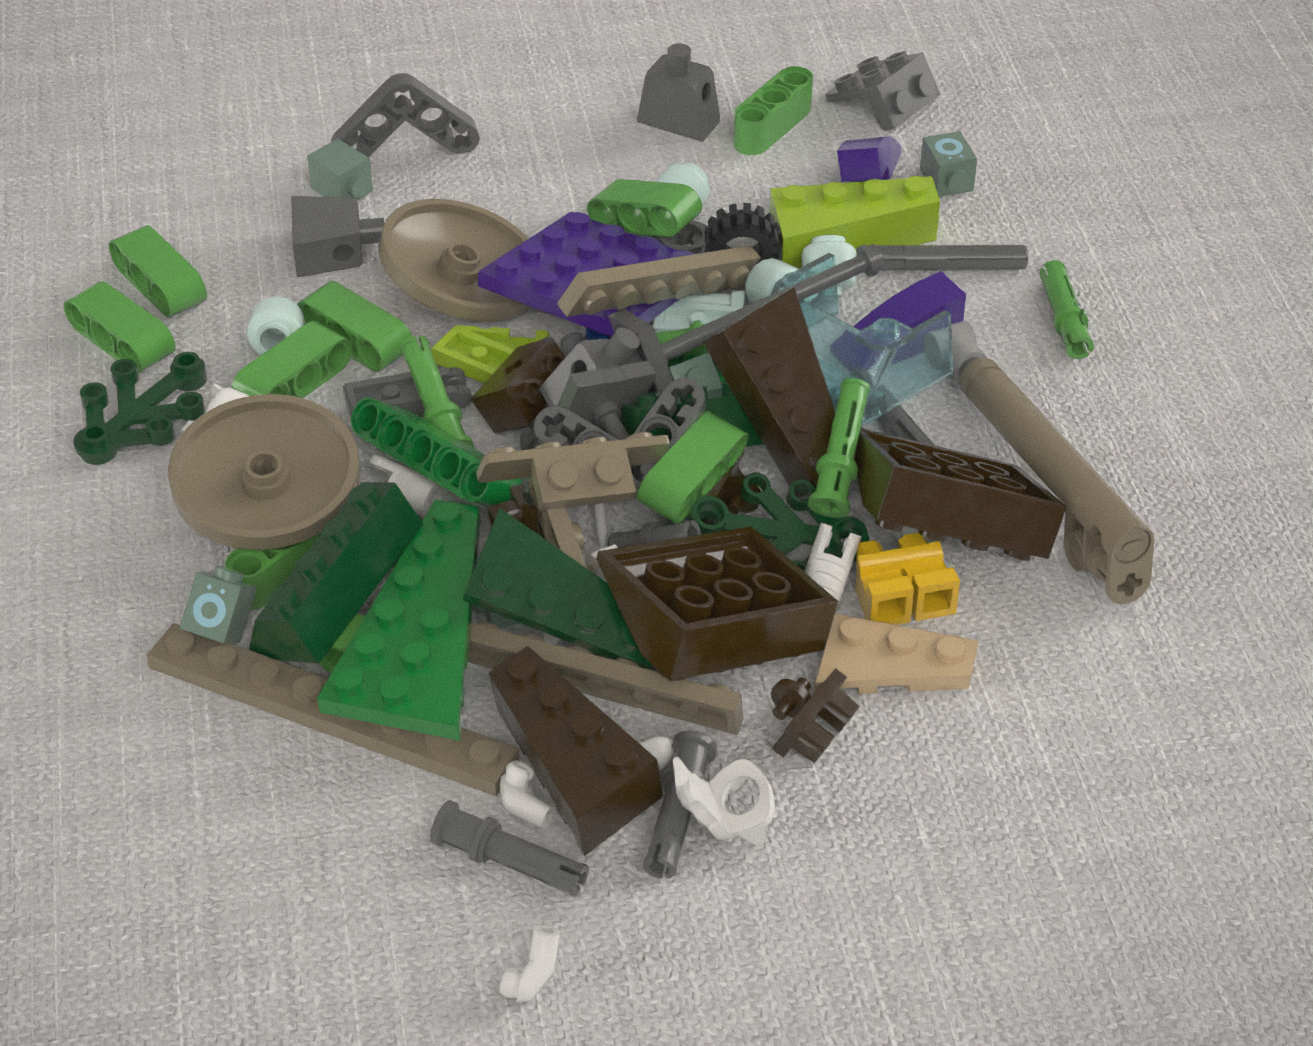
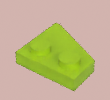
[431,325,550,383]

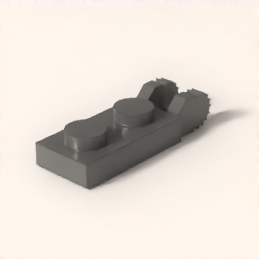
[343,367,472,420]

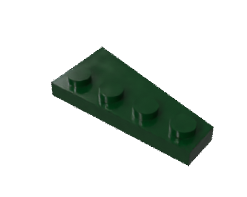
[462,508,651,670]

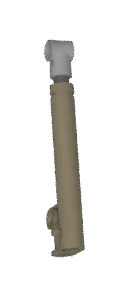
[921,321,1154,605]

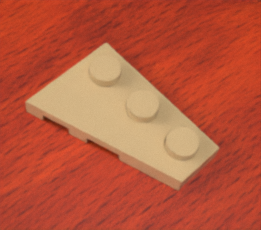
[814,614,979,694]

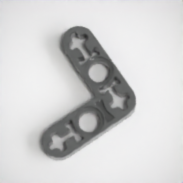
[331,73,480,158]
[534,378,706,499]

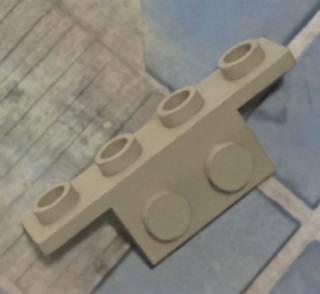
[476,432,670,510]

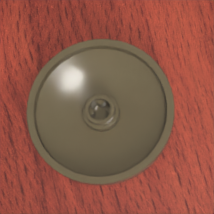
[378,199,531,322]
[168,394,360,550]

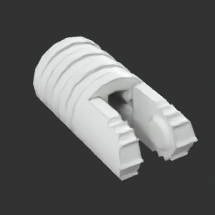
[361,454,447,518]
[804,523,861,613]

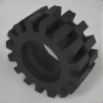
[704,203,781,264]

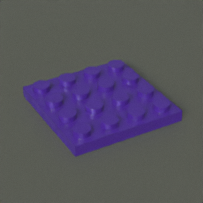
[478,212,694,337]

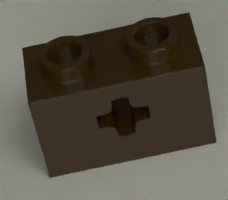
[470,336,566,434]

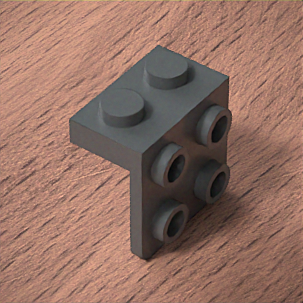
[825,51,940,130]

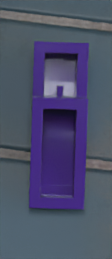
[837,136,902,182]
[832,271,966,373]

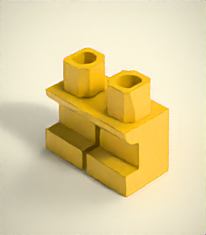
[855,532,960,625]

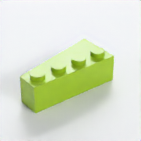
[769,176,940,268]

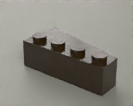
[703,287,836,498]
[488,646,663,856]

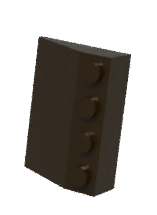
[854,428,1067,561]
[596,527,839,681]

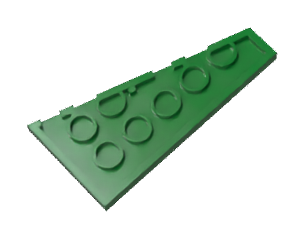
[317,499,481,741]

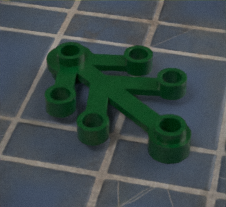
[73,352,207,465]
[689,472,870,571]

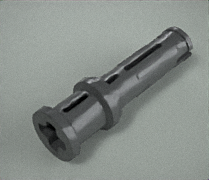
[643,730,718,879]
[430,800,589,897]

